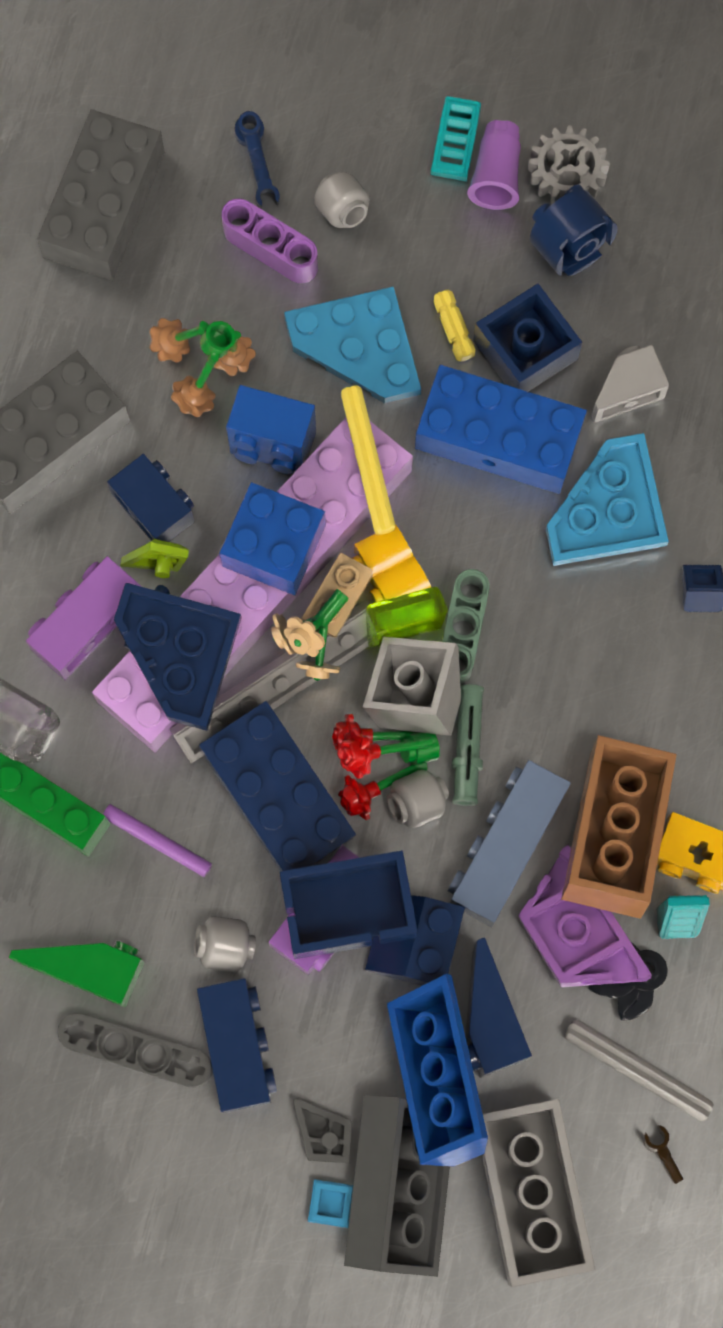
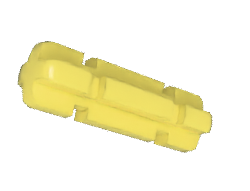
[433,290,476,362]

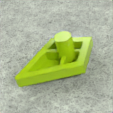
[120,539,189,578]

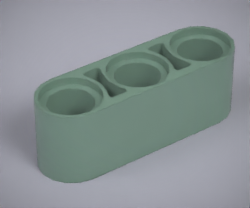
[442,569,489,686]

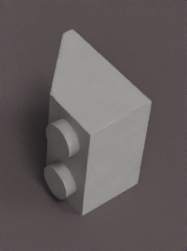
[363,637,461,736]

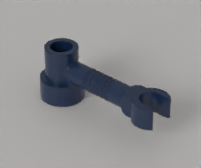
[235,111,280,209]

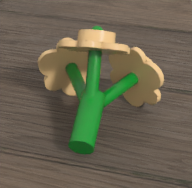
[271,589,349,681]

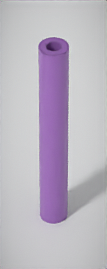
[103,804,212,878]

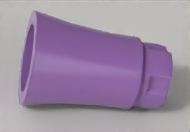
[467,120,521,210]

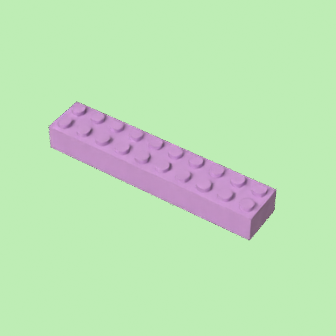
[92,417,413,753]

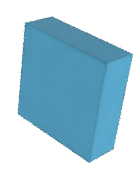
[308,1179,353,1228]

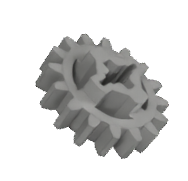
[528,126,610,204]

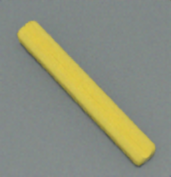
[341,385,395,535]

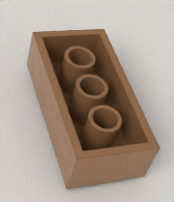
[561,735,677,919]

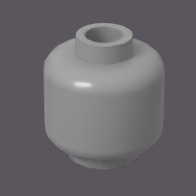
[315,172,370,228]
[386,769,449,828]
[194,916,256,972]

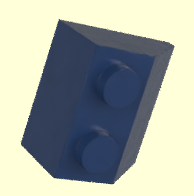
[365,895,465,986]

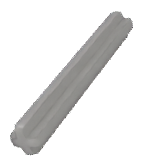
[564,1020,714,1121]

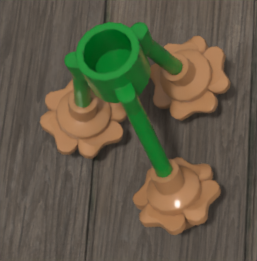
[149,318,256,417]

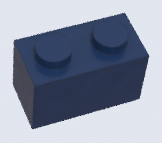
[107,453,195,542]

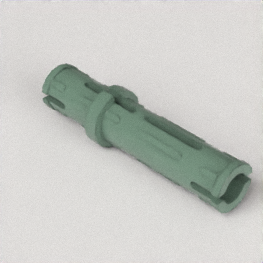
[451,684,484,806]

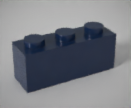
[197,978,277,1113]

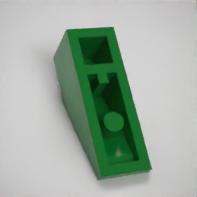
[8,941,145,1008]

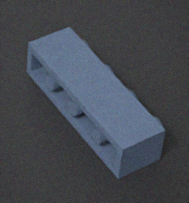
[447,760,571,928]

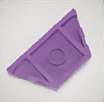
[518,845,651,988]

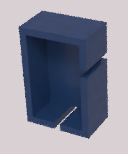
[279,850,418,959]

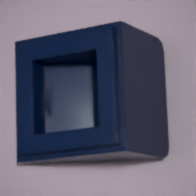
[682,565,723,612]

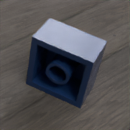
[473,283,583,392]

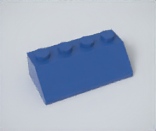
[387,974,488,1167]

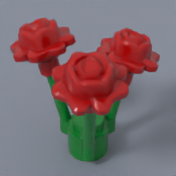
[332,714,440,821]

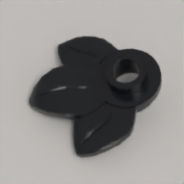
[588,943,668,1021]

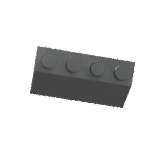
[344,1095,450,1277]

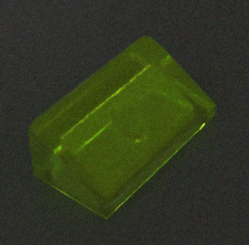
[366,587,449,647]

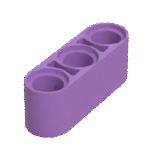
[221,198,318,283]

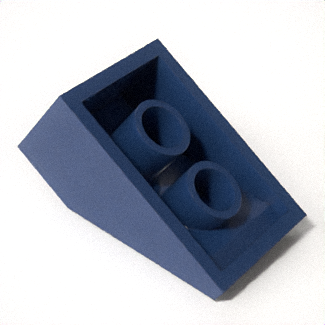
[465,937,532,1078]

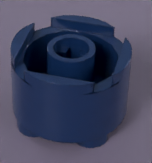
[530,184,618,276]

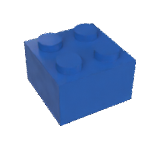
[226,385,316,474]
[219,482,326,596]

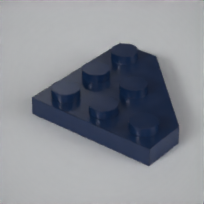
[114,583,242,731]

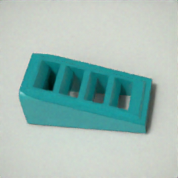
[431,96,481,182]
[656,895,710,939]

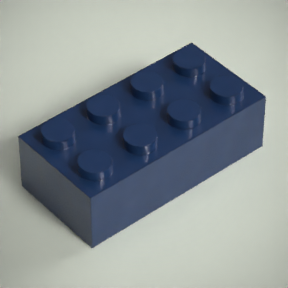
[199,701,356,871]

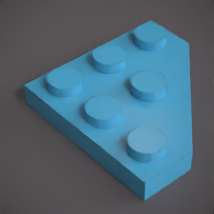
[284,287,421,403]
[546,433,669,566]

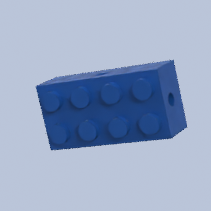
[415,365,587,494]

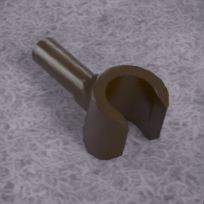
[644,1125,684,1184]

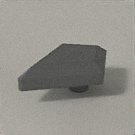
[293,1098,352,1163]

